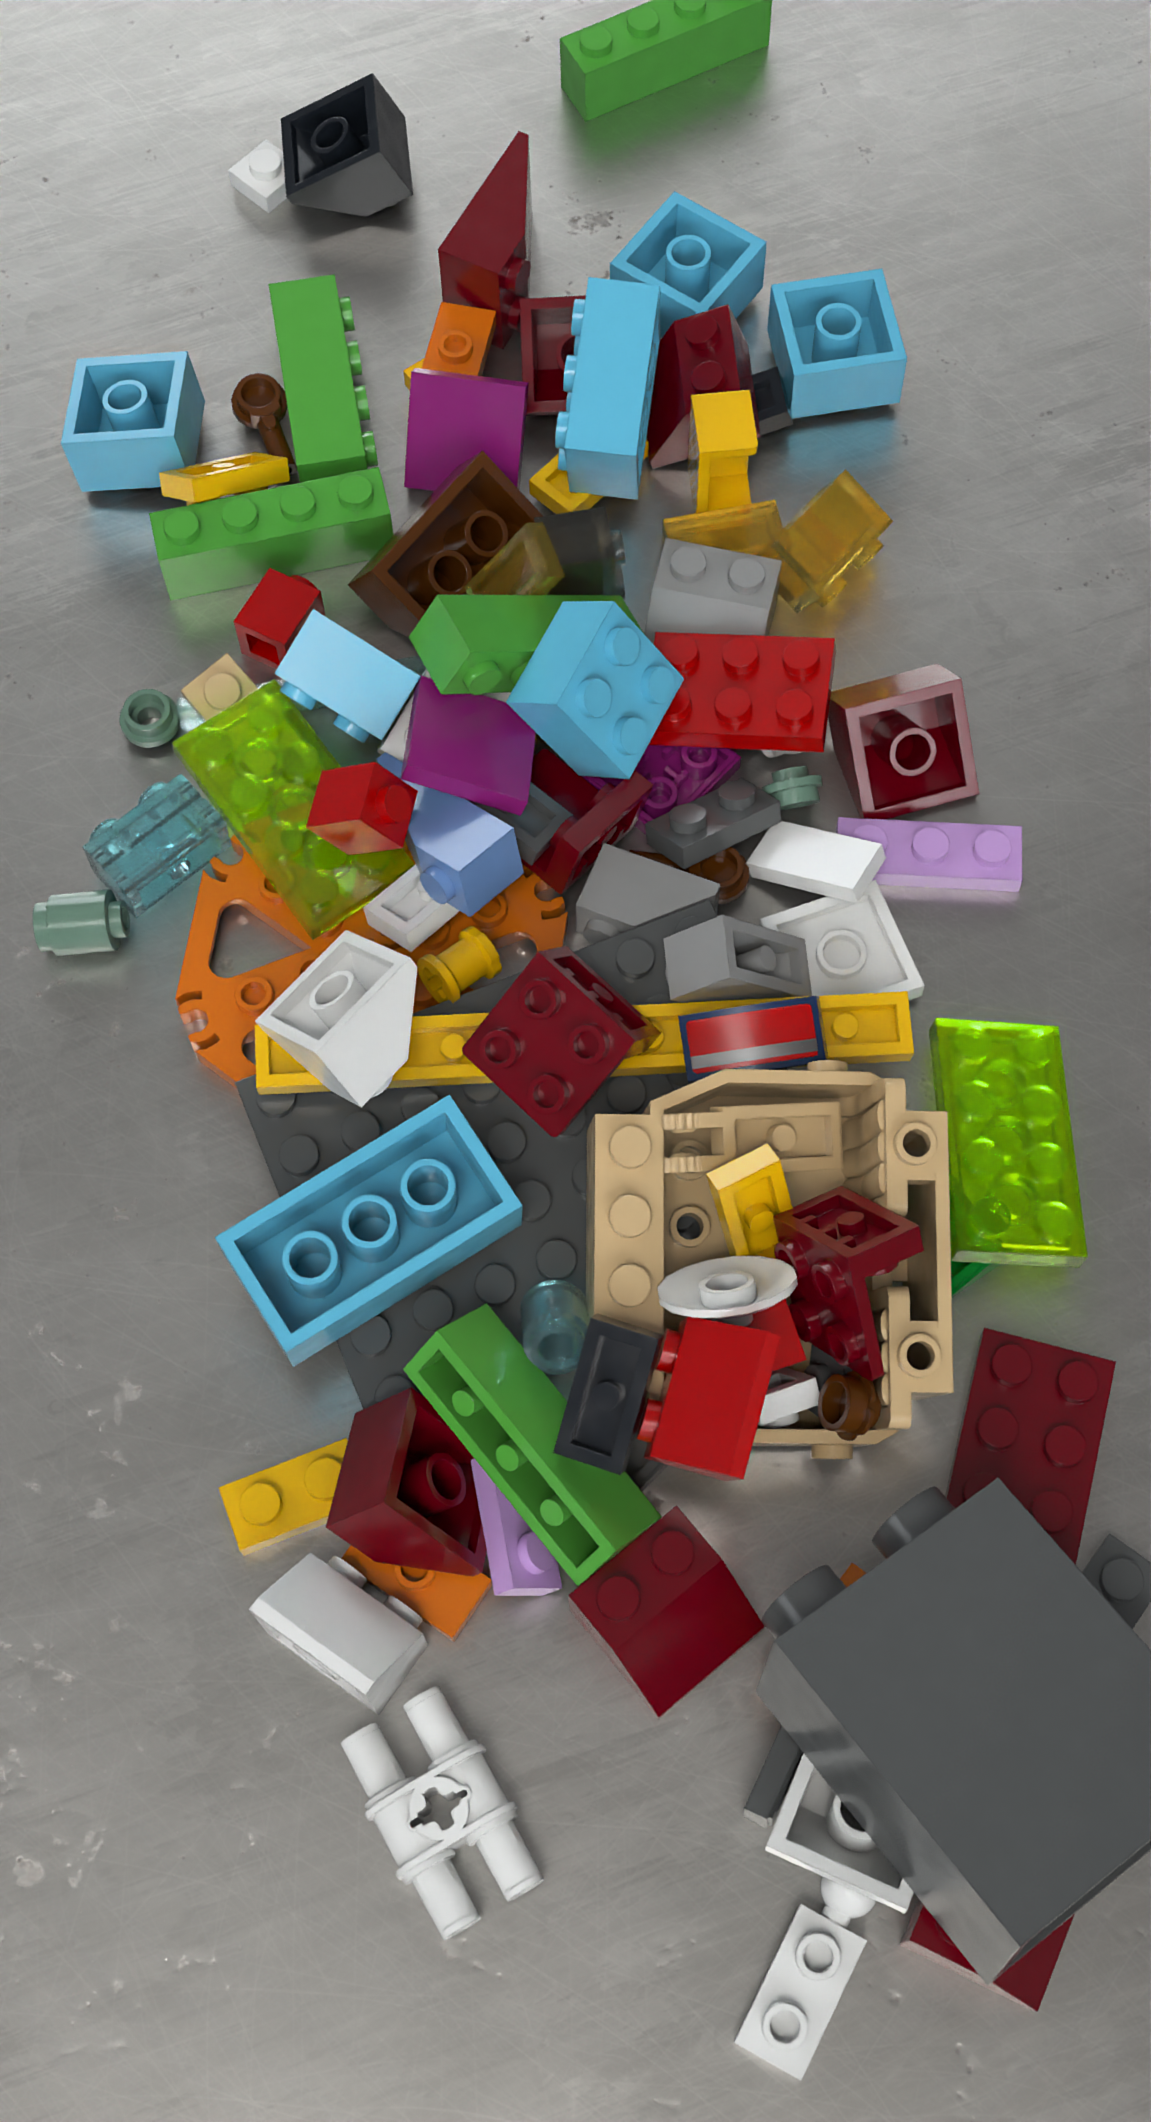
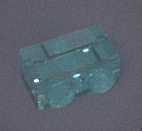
[83,774,232,918]

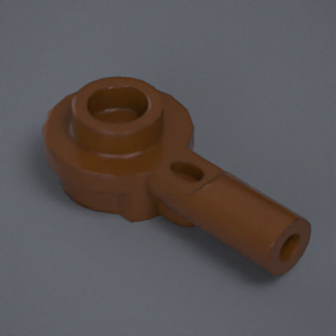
[231,373,297,476]
[629,847,749,904]

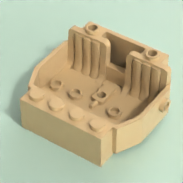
[585,1060,954,1459]

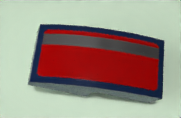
[678,996,829,1082]

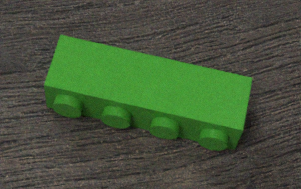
[560,0,772,122]
[268,274,378,483]
[149,467,394,601]
[409,595,644,695]
[403,1303,662,1586]

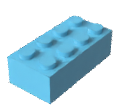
[215,1094,523,1367]

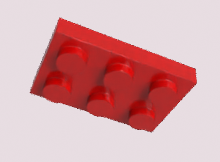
[648,632,836,752]

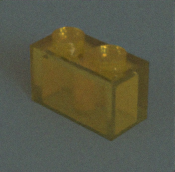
[756,469,893,613]

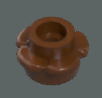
[818,1371,881,1441]

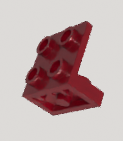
[521,749,654,895]
[462,946,661,1137]
[773,1186,924,1381]

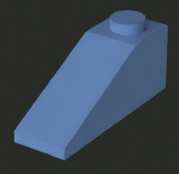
[377,752,524,917]

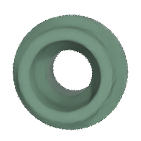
[119,689,180,748]
[762,766,823,811]

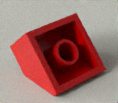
[636,1317,782,1481]

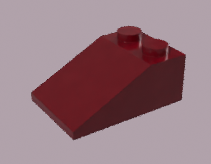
[438,131,532,349]

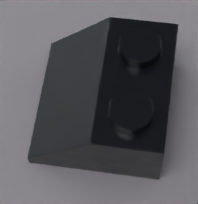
[281,73,413,217]

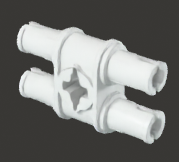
[341,1686,544,1941]

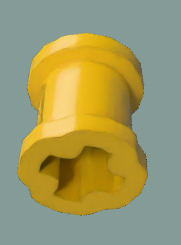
[417,926,502,1003]

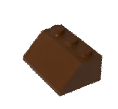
[348,450,562,638]

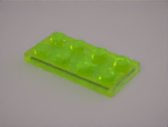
[172,679,415,940]
[929,1018,1088,1268]

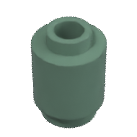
[33,889,130,957]

